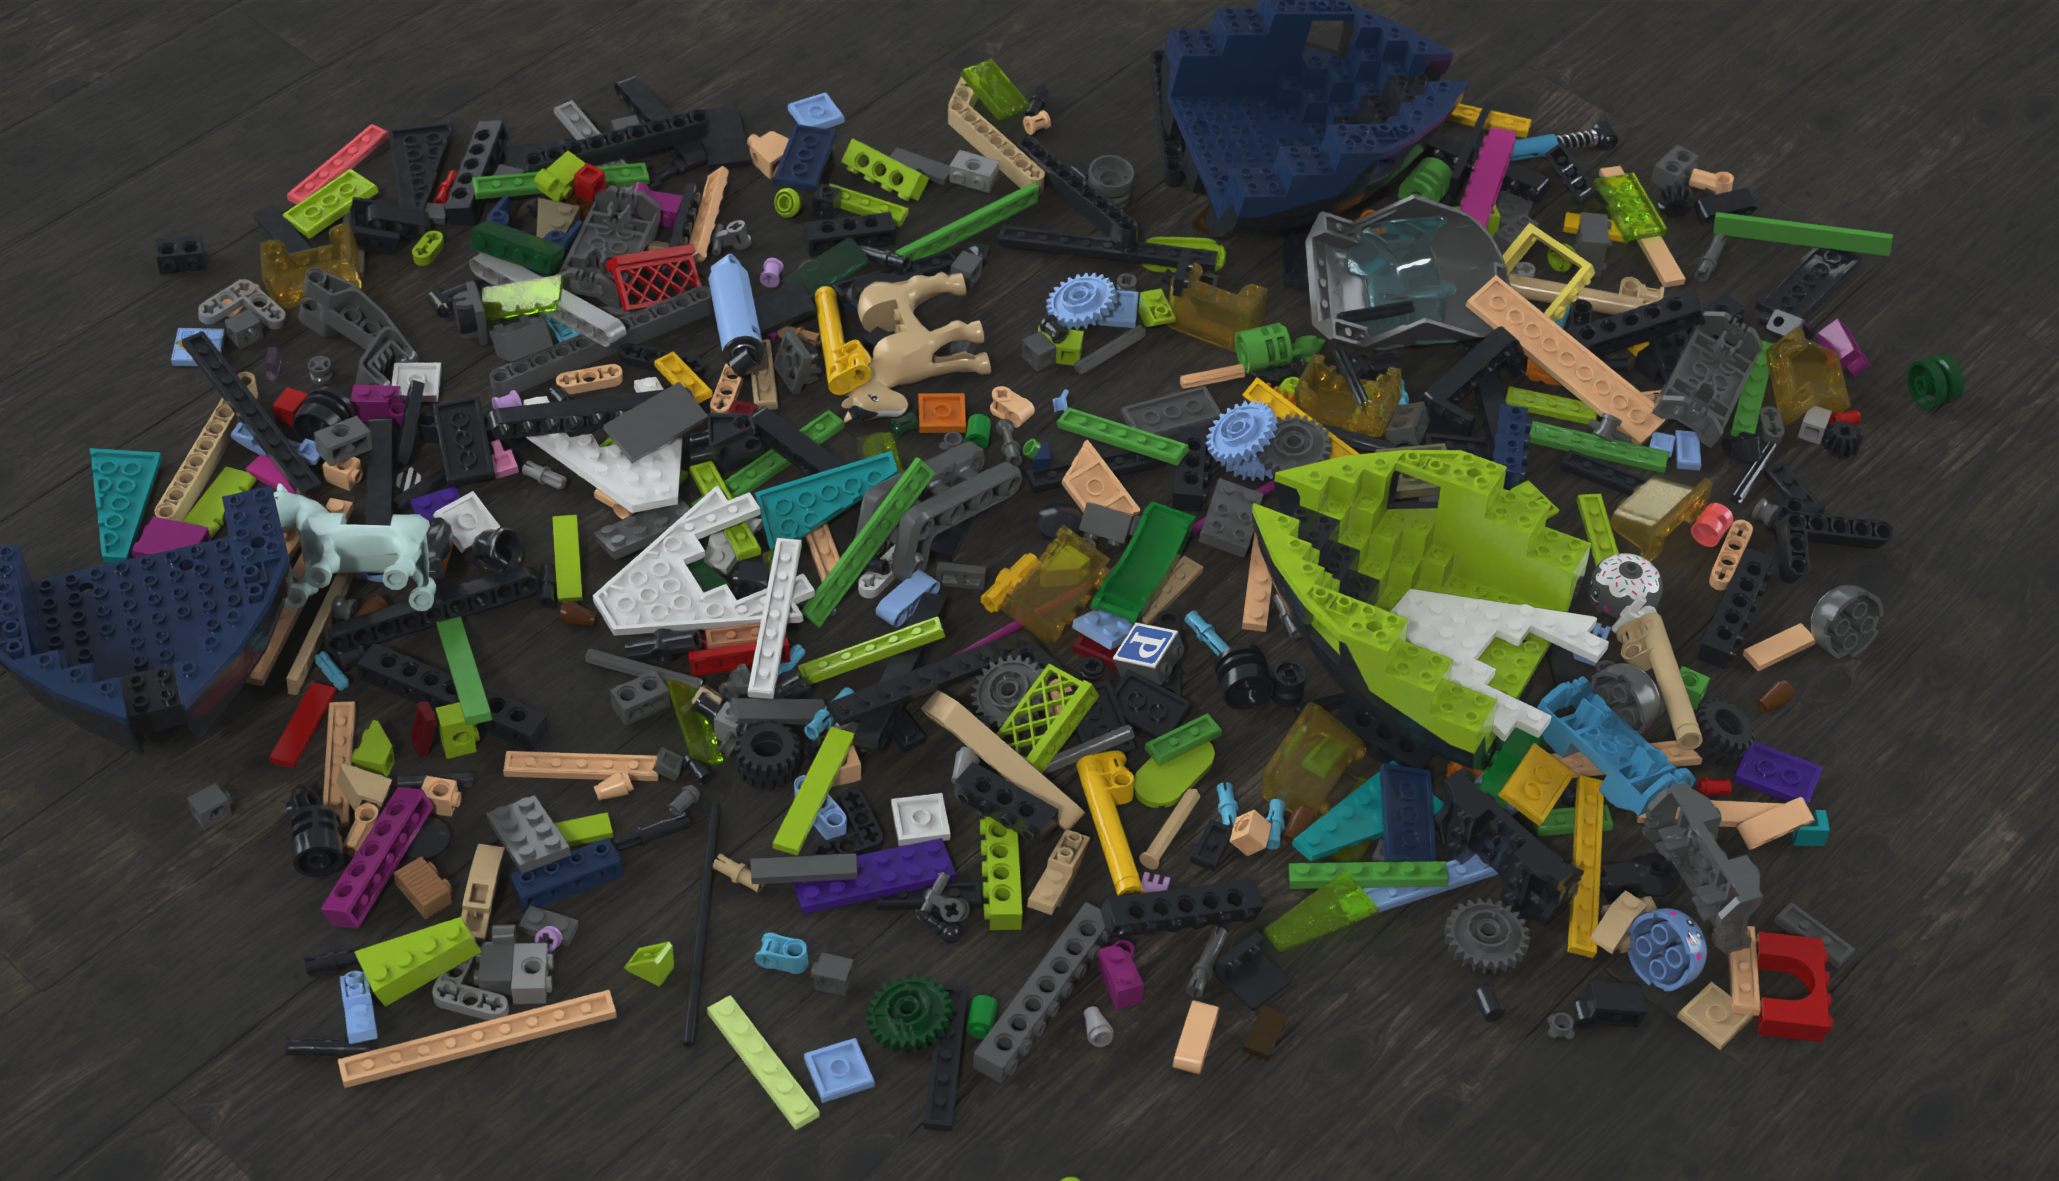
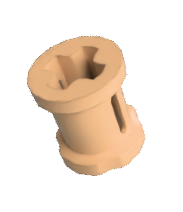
[1023,110,1051,135]

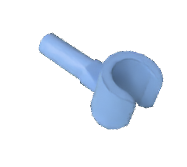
[1053,389,1069,412]

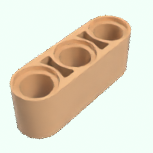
[1737,797,1815,850]
[1173,1000,1219,1075]

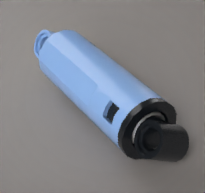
[708,253,764,378]

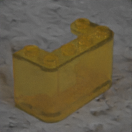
[260,223,361,309]
[1167,262,1268,352]
[1295,354,1402,437]
[1001,525,1110,644]

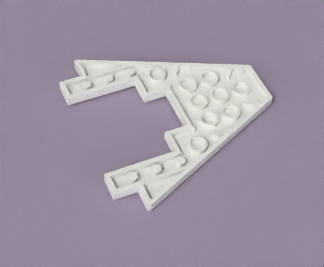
[524,377,682,513]
[593,486,815,636]
[1391,589,1609,741]

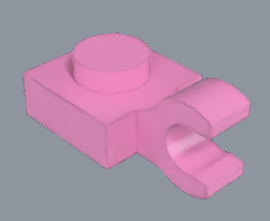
[490,440,519,479]

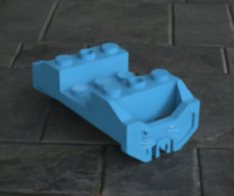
[1537,676,1696,816]

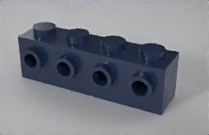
[1492,404,1531,489]
[510,838,622,913]

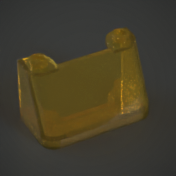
[1262,701,1366,822]

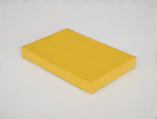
[1498,743,1575,826]

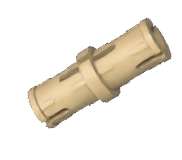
[713,854,765,893]

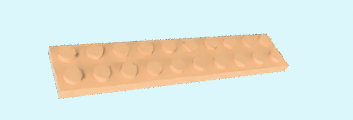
[1465,275,1668,445]

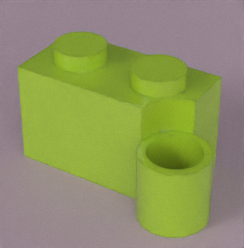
[534,151,586,202]

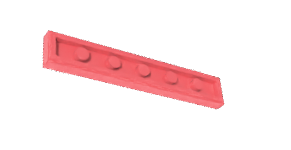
[287,124,389,204]

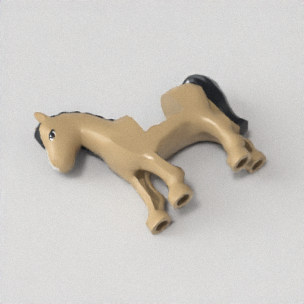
[842,268,991,423]

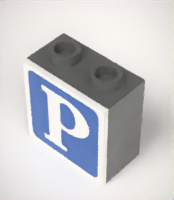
[1113,623,1185,685]

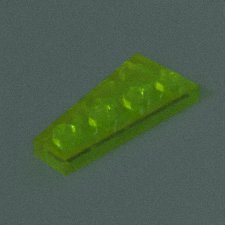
[1264,870,1379,952]

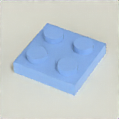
[1072,610,1134,650]

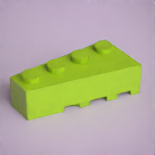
[355,917,481,1007]

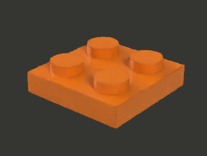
[918,393,966,433]

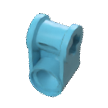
[546,314,580,344]
[754,933,808,974]

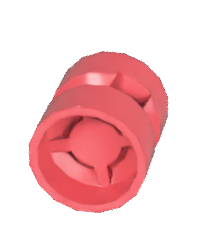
[1691,503,1733,547]

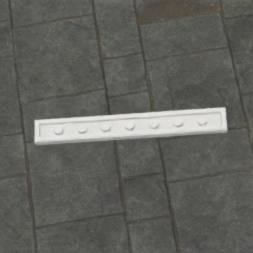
[748,538,802,699]

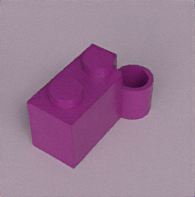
[631,183,683,229]
[1815,319,1871,377]
[350,385,405,429]
[1097,940,1144,1010]

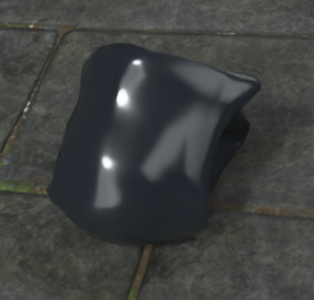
[472,527,525,574]

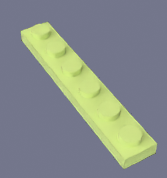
[707,995,819,1130]

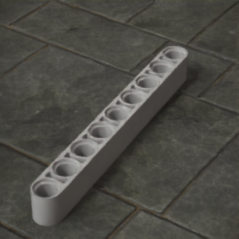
[469,253,626,347]

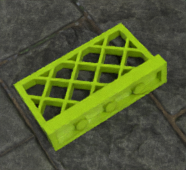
[996,664,1099,774]

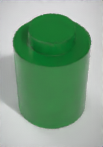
[965,414,991,449]
[967,995,999,1039]

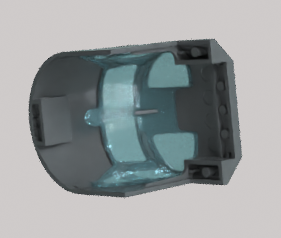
[1305,194,1511,351]

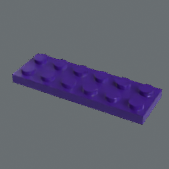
[792,838,956,914]

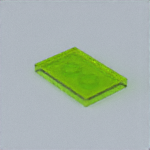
[960,59,1029,121]

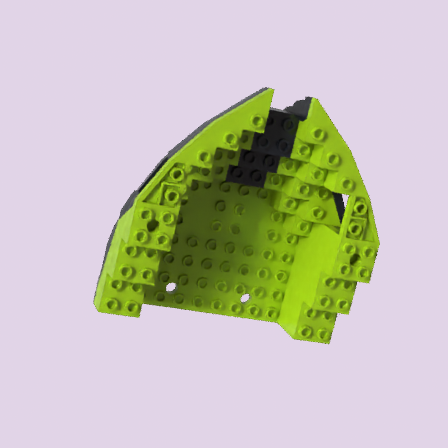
[1252,450,1591,771]

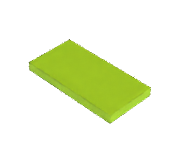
[282,169,379,239]

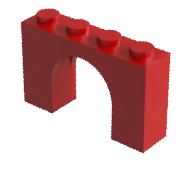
[1756,932,1833,1042]

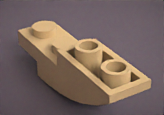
[1027,829,1090,915]
[461,844,505,942]

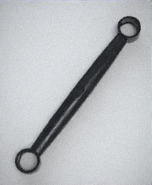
[1239,401,1414,453]

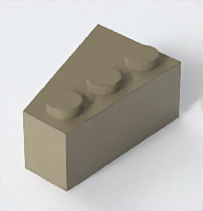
[537,198,581,239]

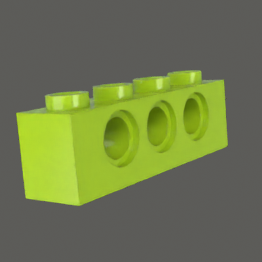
[841,138,929,201]

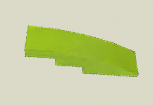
[553,515,583,602]

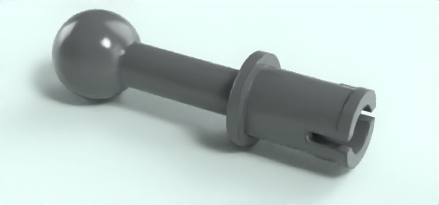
[996,419,1022,467]

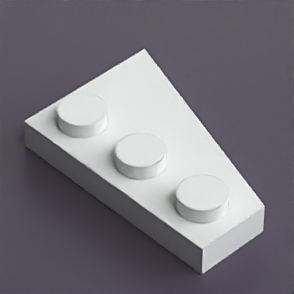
[704,518,763,576]

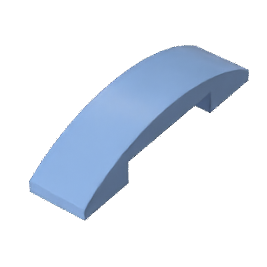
[231,421,321,466]

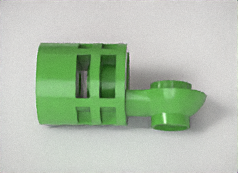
[1398,157,1452,203]
[1235,323,1325,374]

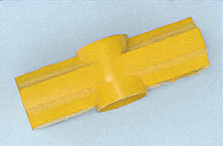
[981,553,1041,613]

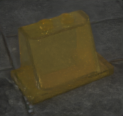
[1765,327,1850,426]
[1610,476,1713,562]

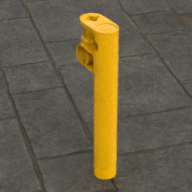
[814,286,872,395]
[1076,751,1144,896]

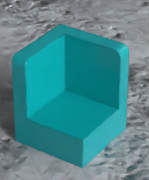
[1791,810,1830,846]

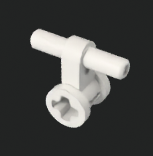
[1611,595,1657,633]

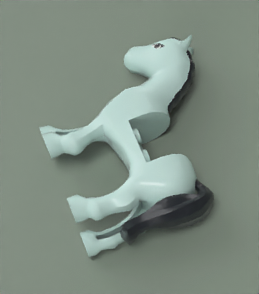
[274,484,453,611]

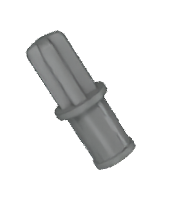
[522,461,567,489]

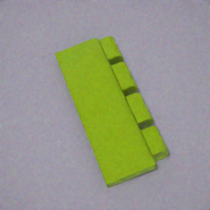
[182,467,257,539]

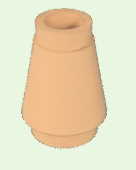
[594,771,634,801]

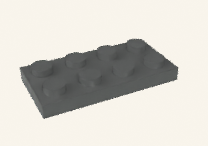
[593,497,691,560]
[486,795,571,874]

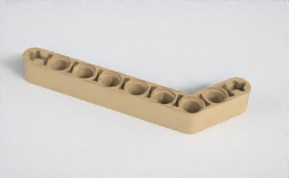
[948,73,1045,196]
[921,690,1085,830]

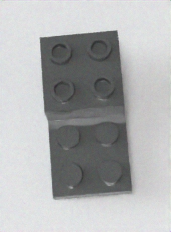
[1198,478,1264,558]

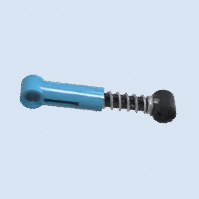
[1510,121,1618,162]

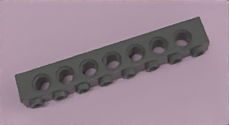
[973,902,1111,1083]

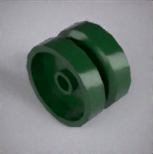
[1907,353,1964,409]

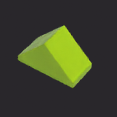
[624,942,674,987]

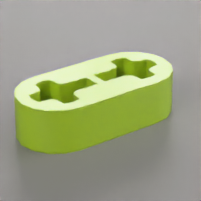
[412,231,444,266]

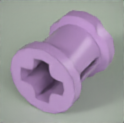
[760,258,783,288]
[492,390,522,409]

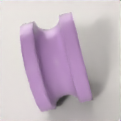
[535,926,562,952]

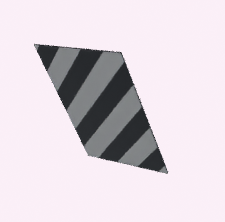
[394,467,424,491]

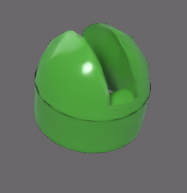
[1022,439,1042,459]

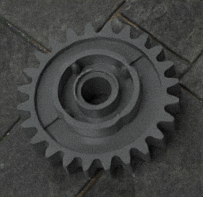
[1257,414,1332,475]
[971,655,1051,730]
[1444,898,1530,974]

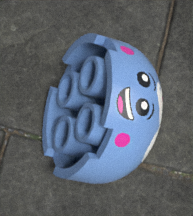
[1627,908,1707,991]

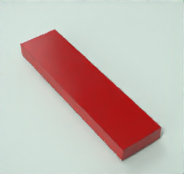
[269,682,337,769]

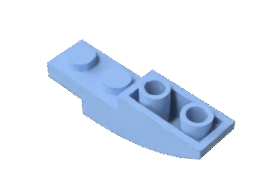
[340,971,378,1044]

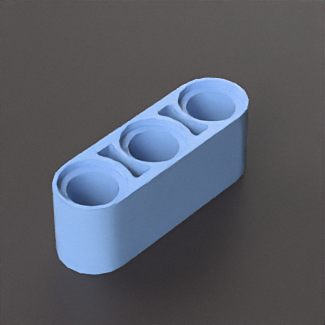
[876,570,940,628]
[794,775,846,840]

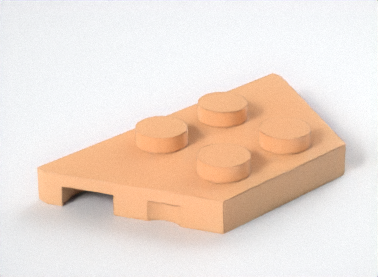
[1061,439,1141,515]

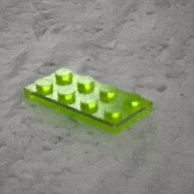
[1593,173,1667,242]

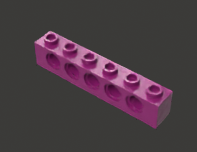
[321,787,434,929]

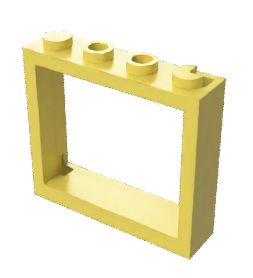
[1502,223,1595,322]

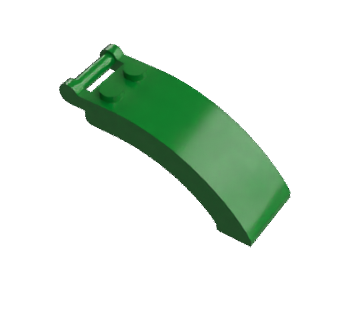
[1090,501,1196,625]

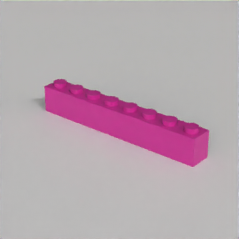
[1460,127,1516,229]

